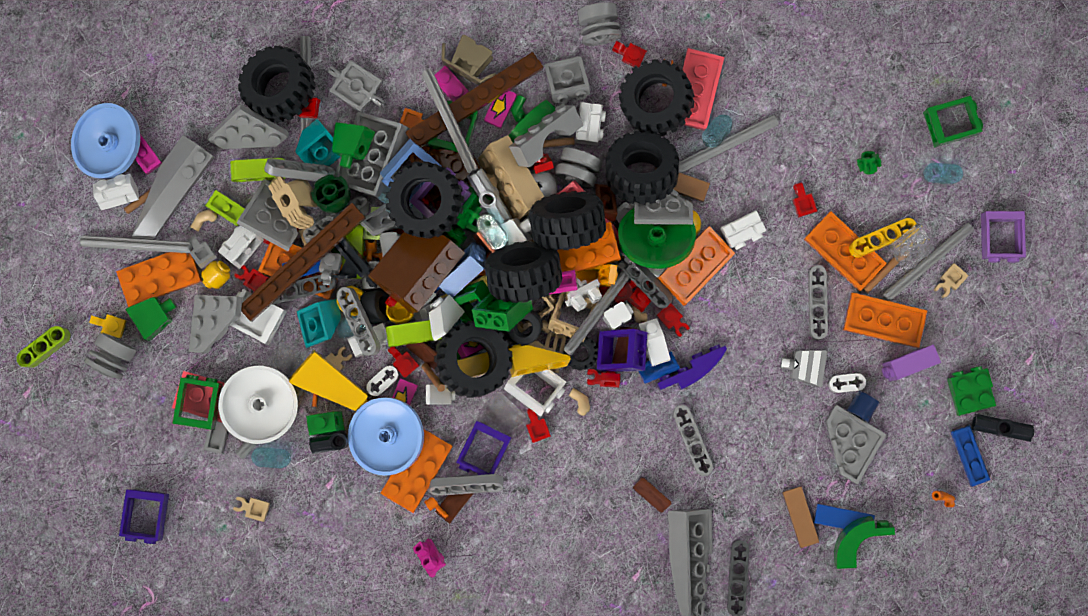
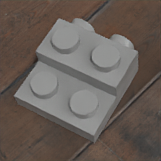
[544,56,590,104]

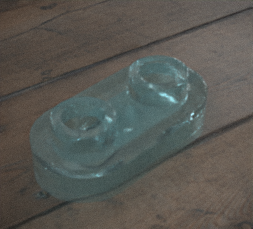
[702,115,733,148]
[923,163,963,184]
[477,214,509,250]
[251,447,291,468]

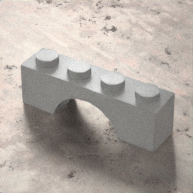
[509,104,583,167]

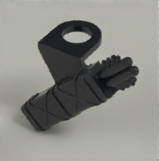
[333,237,378,288]

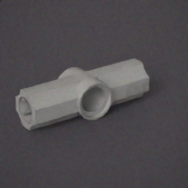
[467,168,512,226]

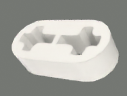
[367,366,399,396]
[828,373,866,393]

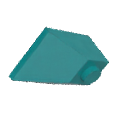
[295,119,341,166]
[296,299,341,348]

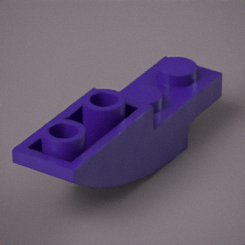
[657,344,727,391]

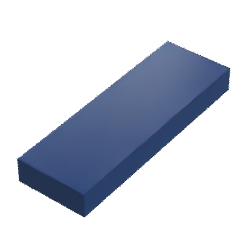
[951,425,990,487]
[813,504,875,529]

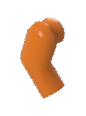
[932,491,956,507]

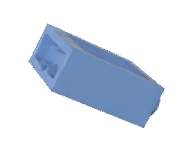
[380,139,442,199]
[439,242,487,298]

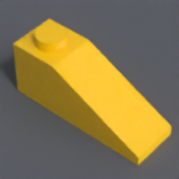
[508,344,571,377]

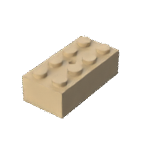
[478,135,544,221]

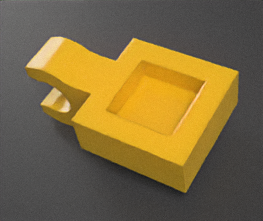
[89,314,127,338]

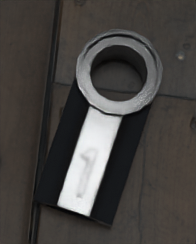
[309,432,349,454]

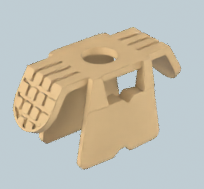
[268,176,317,229]

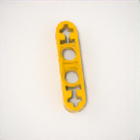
[849,218,917,258]

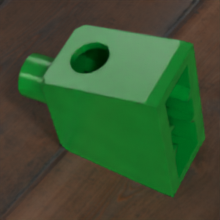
[332,122,375,169]
[126,297,177,341]
[306,411,345,436]

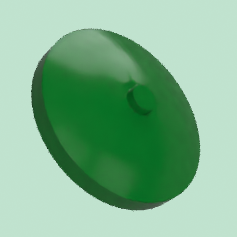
[618,208,696,269]

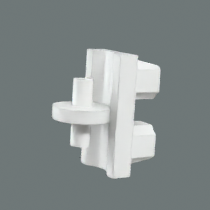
[565,278,602,312]

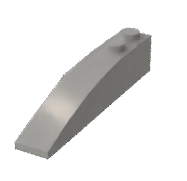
[131,135,214,240]
[668,509,712,616]

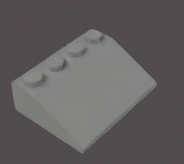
[334,112,410,202]

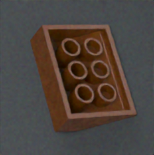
[368,232,465,314]

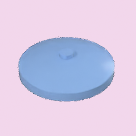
[71,103,140,179]
[348,397,424,476]

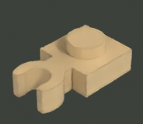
[934,263,969,298]
[325,346,353,371]
[233,497,270,522]

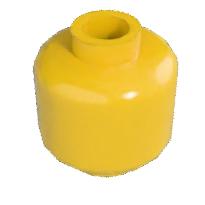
[201,261,230,289]

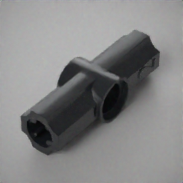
[971,414,1035,442]

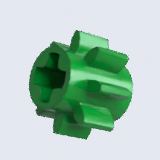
[857,151,882,175]

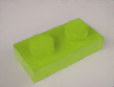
[205,190,245,226]

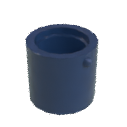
[846,391,880,423]

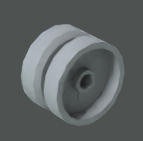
[555,147,603,188]

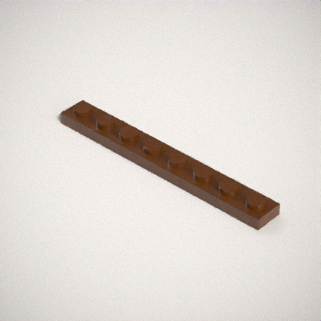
[405,52,543,147]
[241,203,366,322]

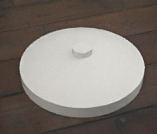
[218,366,298,444]

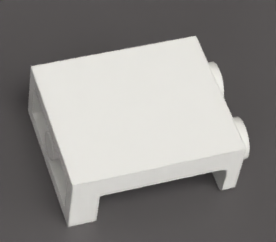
[230,289,287,345]

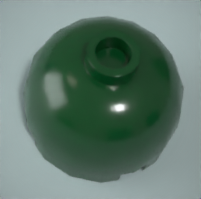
[311,174,351,213]

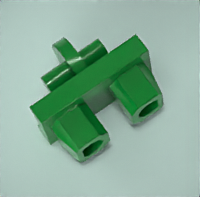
[457,192,482,229]

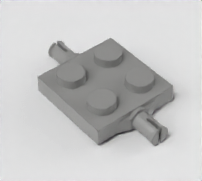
[327,60,385,113]

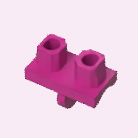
[413,538,446,578]

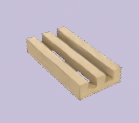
[545,332,567,373]

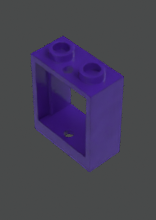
[597,329,648,372]
[456,421,512,475]
[119,489,169,544]

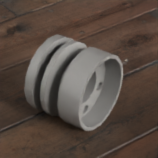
[577,2,622,46]
[84,332,137,380]

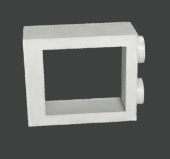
[504,370,566,417]

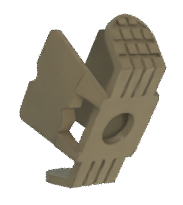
[441,35,496,86]

